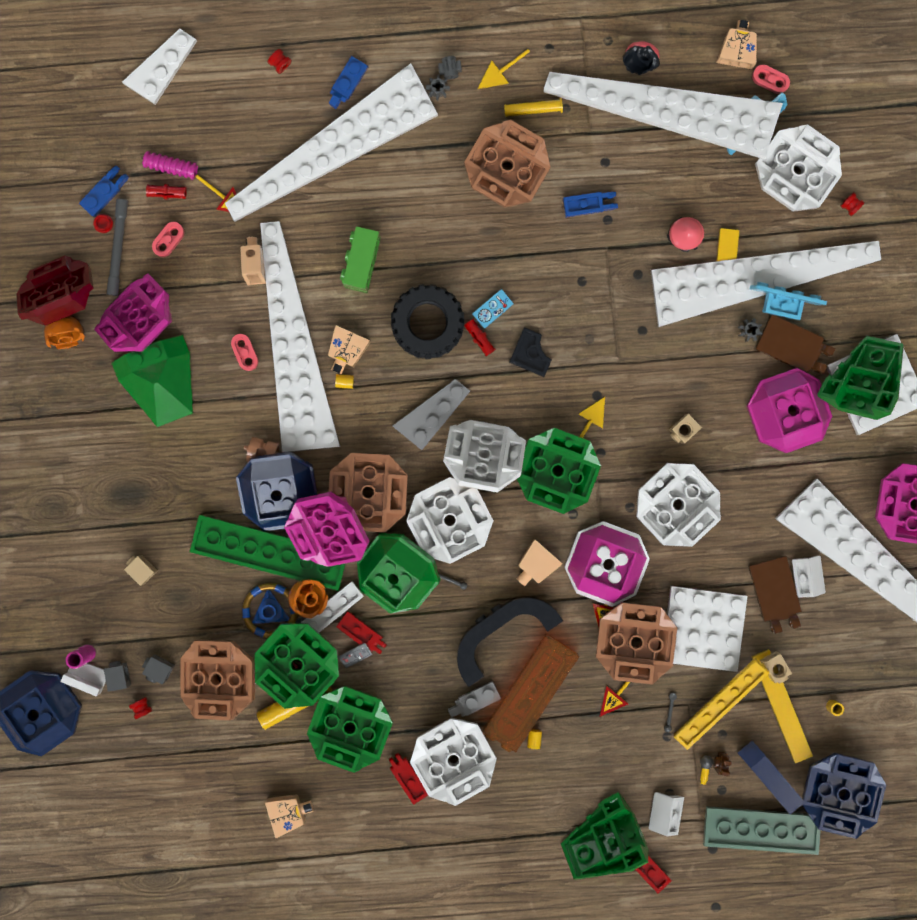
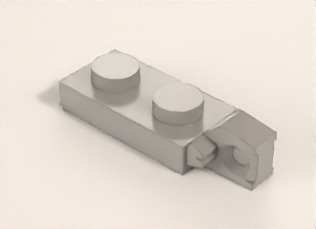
[448,681,501,718]

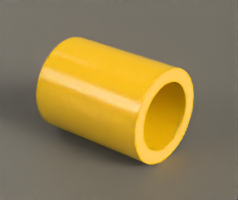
[335,374,354,389]
[826,700,844,716]
[527,729,542,749]

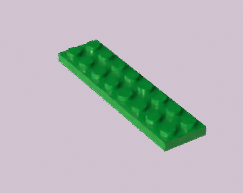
[190,515,346,591]

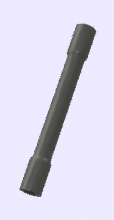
[106,199,128,296]

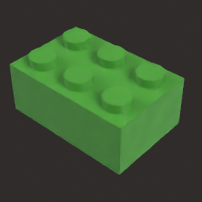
[340,226,381,293]

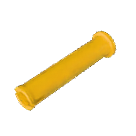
[504,97,563,117]

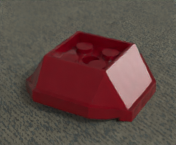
[16,255,94,326]

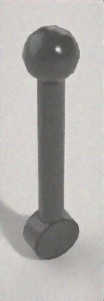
[438,573,467,590]
[664,692,677,732]

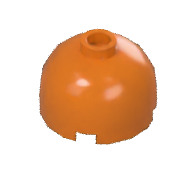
[44,316,85,349]
[288,579,328,619]

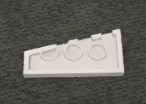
[122,29,197,105]

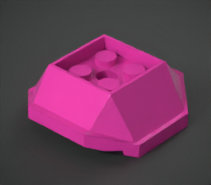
[94,274,172,352]
[746,368,832,453]
[875,463,917,544]
[284,492,369,567]

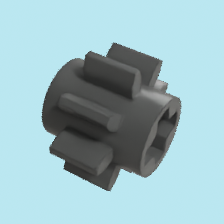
[438,56,462,80]
[426,75,450,101]
[738,318,763,342]

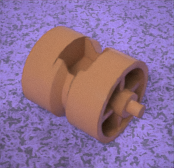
[244,437,279,461]

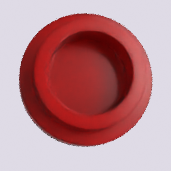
[93,214,113,233]

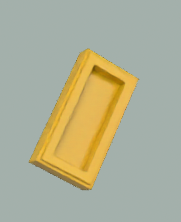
[716,228,739,262]

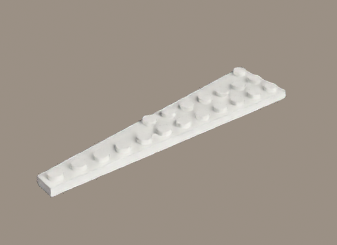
[225,63,438,221]
[544,72,783,159]
[260,221,340,452]
[651,241,881,327]
[775,479,917,622]

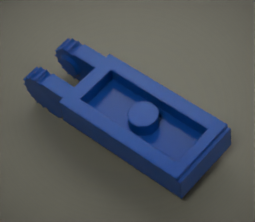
[79,166,129,218]
[563,192,618,218]

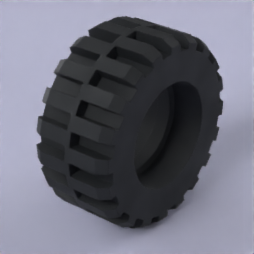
[391,284,464,359]

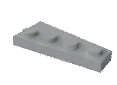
[393,379,470,450]

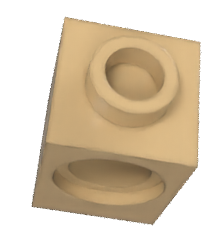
[669,414,702,444]
[124,555,158,586]
[760,651,792,683]

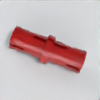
[146,184,187,200]
[464,318,496,356]

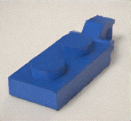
[329,56,368,109]

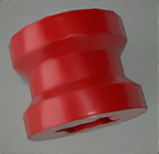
[267,49,292,74]
[840,192,865,216]
[129,697,153,720]

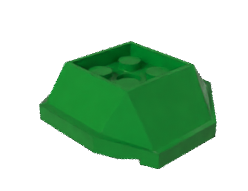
[517,428,601,514]
[357,533,441,614]
[255,623,339,709]
[307,685,393,773]

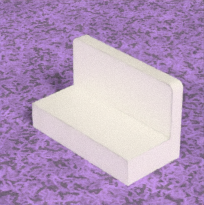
[792,556,826,598]
[61,663,106,696]
[649,792,684,836]

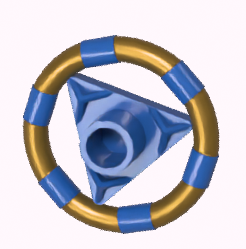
[242,583,297,639]

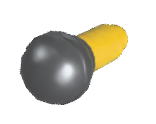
[700,755,714,785]

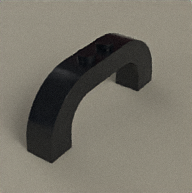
[457,596,563,687]

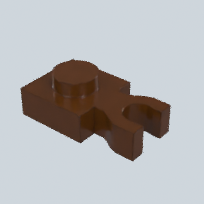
[713,752,732,776]

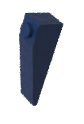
[738,741,805,815]

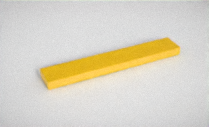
[751,649,813,764]
[673,658,770,750]

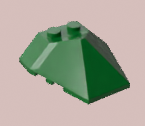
[112,335,193,427]
[817,336,904,420]
[561,792,649,880]

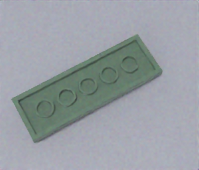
[703,806,821,855]

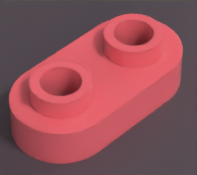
[752,65,790,94]
[152,222,185,257]
[231,334,259,371]

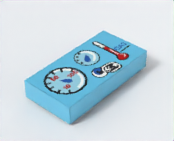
[472,289,514,329]

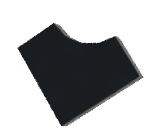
[509,327,552,378]

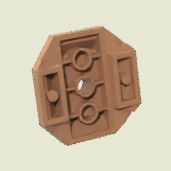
[464,120,551,208]
[329,453,408,532]
[595,602,677,685]
[180,640,255,721]

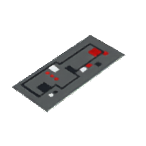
[338,643,373,668]

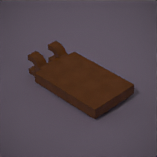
[755,314,836,374]
[748,556,802,634]

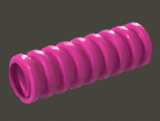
[142,151,198,180]
[66,645,96,669]

